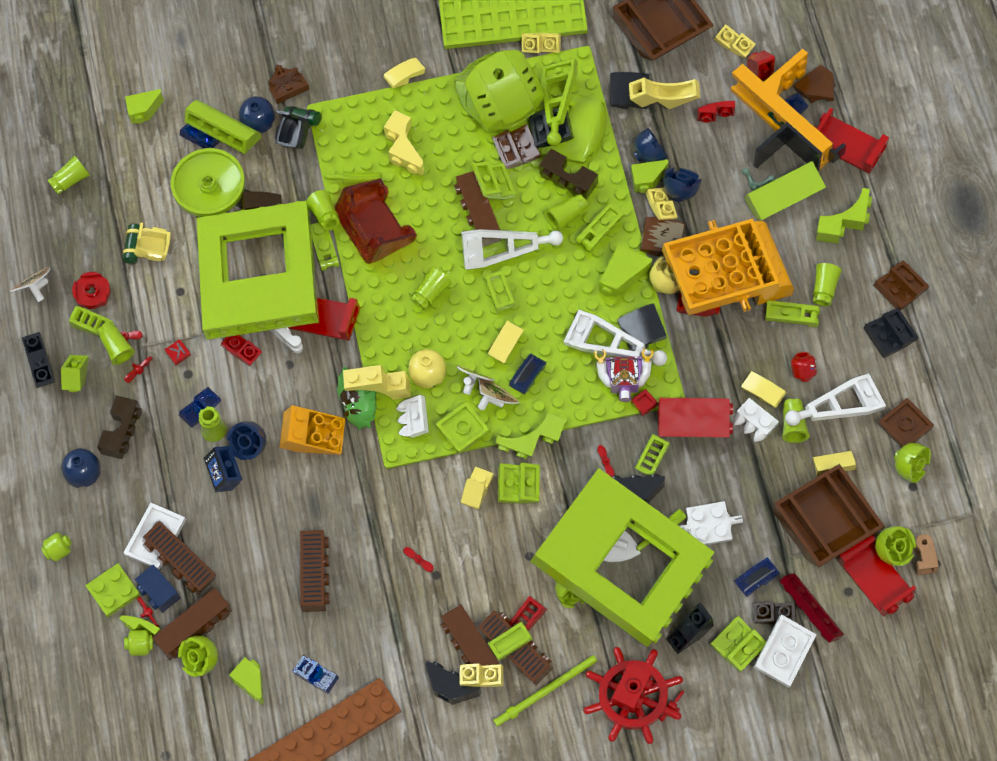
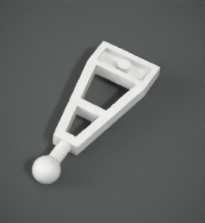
[461,229,563,270]
[564,310,667,366]
[785,374,886,426]

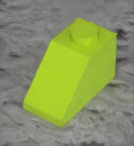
[125,89,164,124]
[631,160,668,193]
[61,355,89,392]
[229,658,264,705]

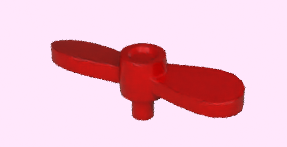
[121,331,143,341]
[124,356,153,383]
[597,445,615,477]
[403,547,434,573]
[137,597,159,627]
[660,690,684,722]

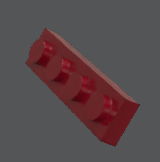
[780,573,844,643]

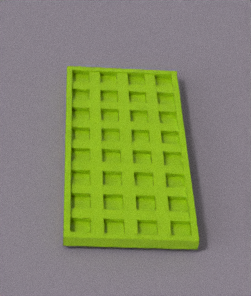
[439,0,588,49]

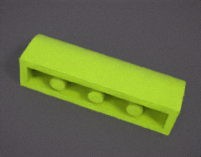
[184,100,261,154]
[744,161,826,221]

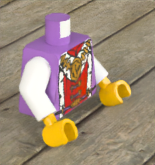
[594,348,654,402]

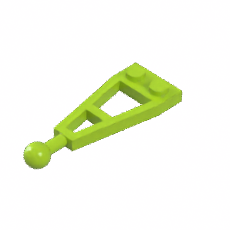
[541,58,578,146]

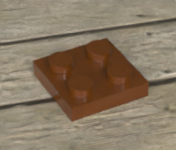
[878,398,934,448]

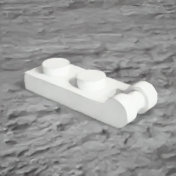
[269,327,303,354]

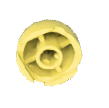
[649,257,680,294]
[408,349,447,389]

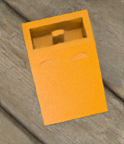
[279,405,345,455]

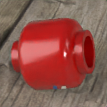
[791,352,817,382]

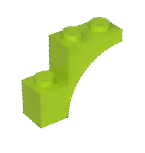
[816,188,872,244]
[495,413,566,459]

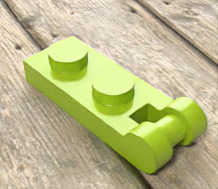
[576,203,624,253]
[311,222,340,271]
[765,300,820,327]

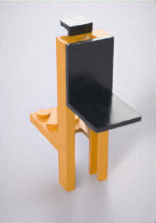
[730,49,847,171]

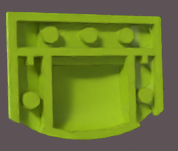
[541,92,607,164]

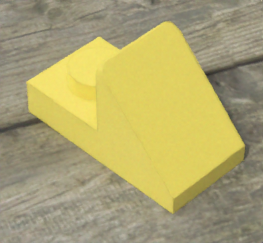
[461,467,494,510]

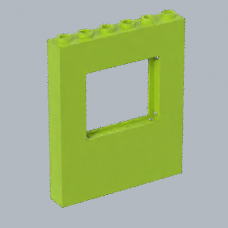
[196,201,319,340]
[530,468,714,647]

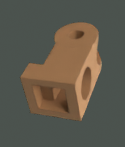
[914,534,939,575]

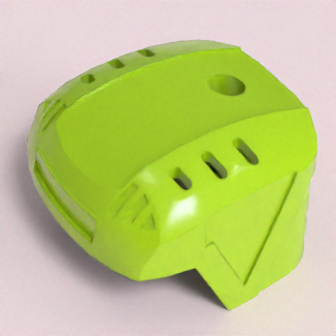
[456,50,544,133]

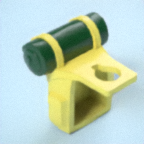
[122,223,170,264]

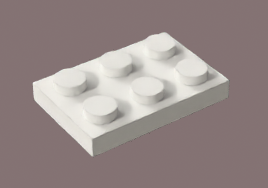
[123,502,186,570]
[753,615,817,688]

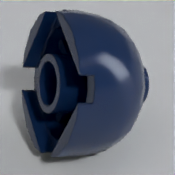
[239,96,276,133]
[633,128,668,163]
[663,168,702,202]
[227,421,267,460]
[61,448,101,488]

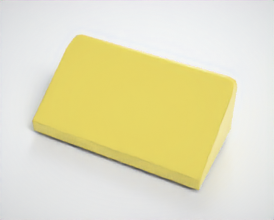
[813,451,856,476]

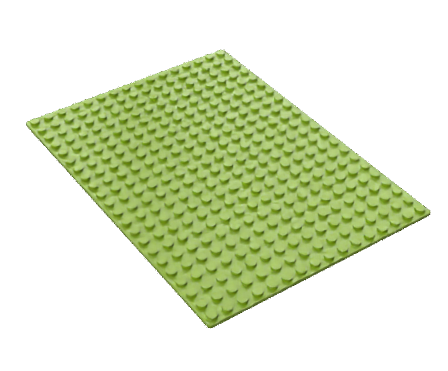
[307,46,685,469]

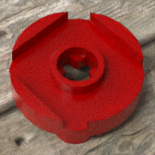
[72,272,111,309]

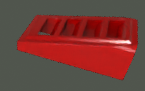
[508,596,547,632]

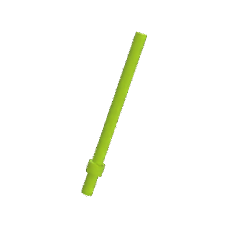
[493,655,598,727]

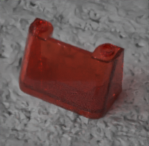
[335,178,417,264]

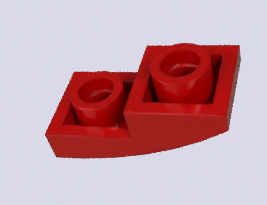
[697,101,735,123]
[220,335,262,366]

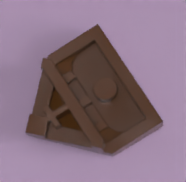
[268,65,310,104]
[794,65,835,103]

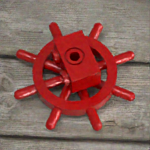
[583,647,683,744]

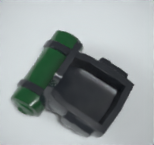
[275,106,322,149]

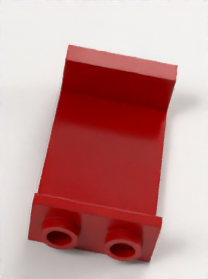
[815,107,889,174]
[288,298,361,341]
[658,398,733,439]
[838,535,916,617]

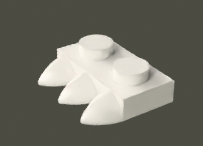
[396,395,429,438]
[733,398,779,442]

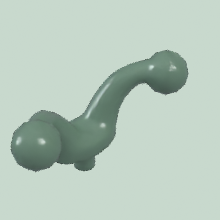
[742,168,775,191]

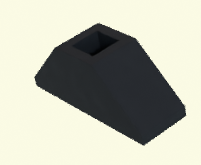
[22,332,55,388]
[612,474,665,503]
[666,603,714,655]
[425,661,482,705]

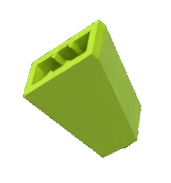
[599,245,653,297]

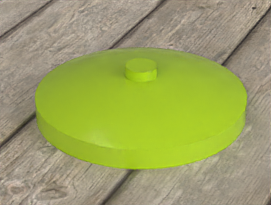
[171,148,245,217]

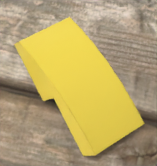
[713,24,756,58]
[522,33,561,53]
[383,57,425,88]
[645,188,677,220]
[488,321,524,363]
[741,371,786,408]
[460,664,503,687]

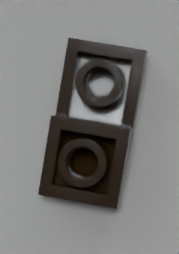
[242,191,282,210]
[754,602,797,624]

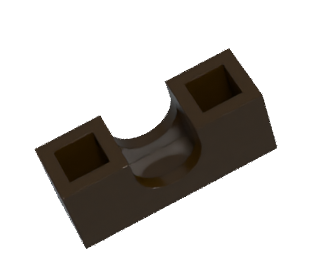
[539,149,598,200]
[97,395,142,459]

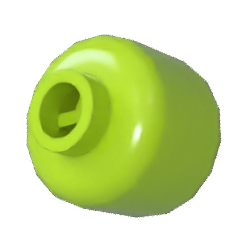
[41,532,72,561]
[124,630,153,656]

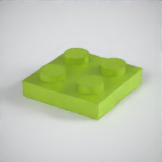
[436,402,490,455]
[85,563,141,618]

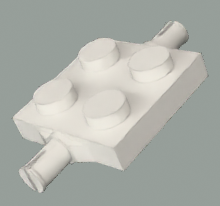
[680,501,743,545]

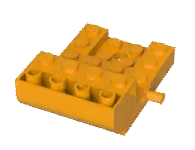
[662,219,794,315]

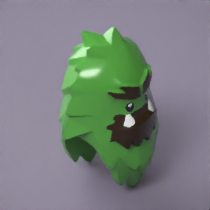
[337,367,377,430]

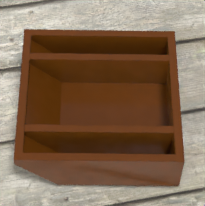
[613,0,714,61]
[773,463,885,568]

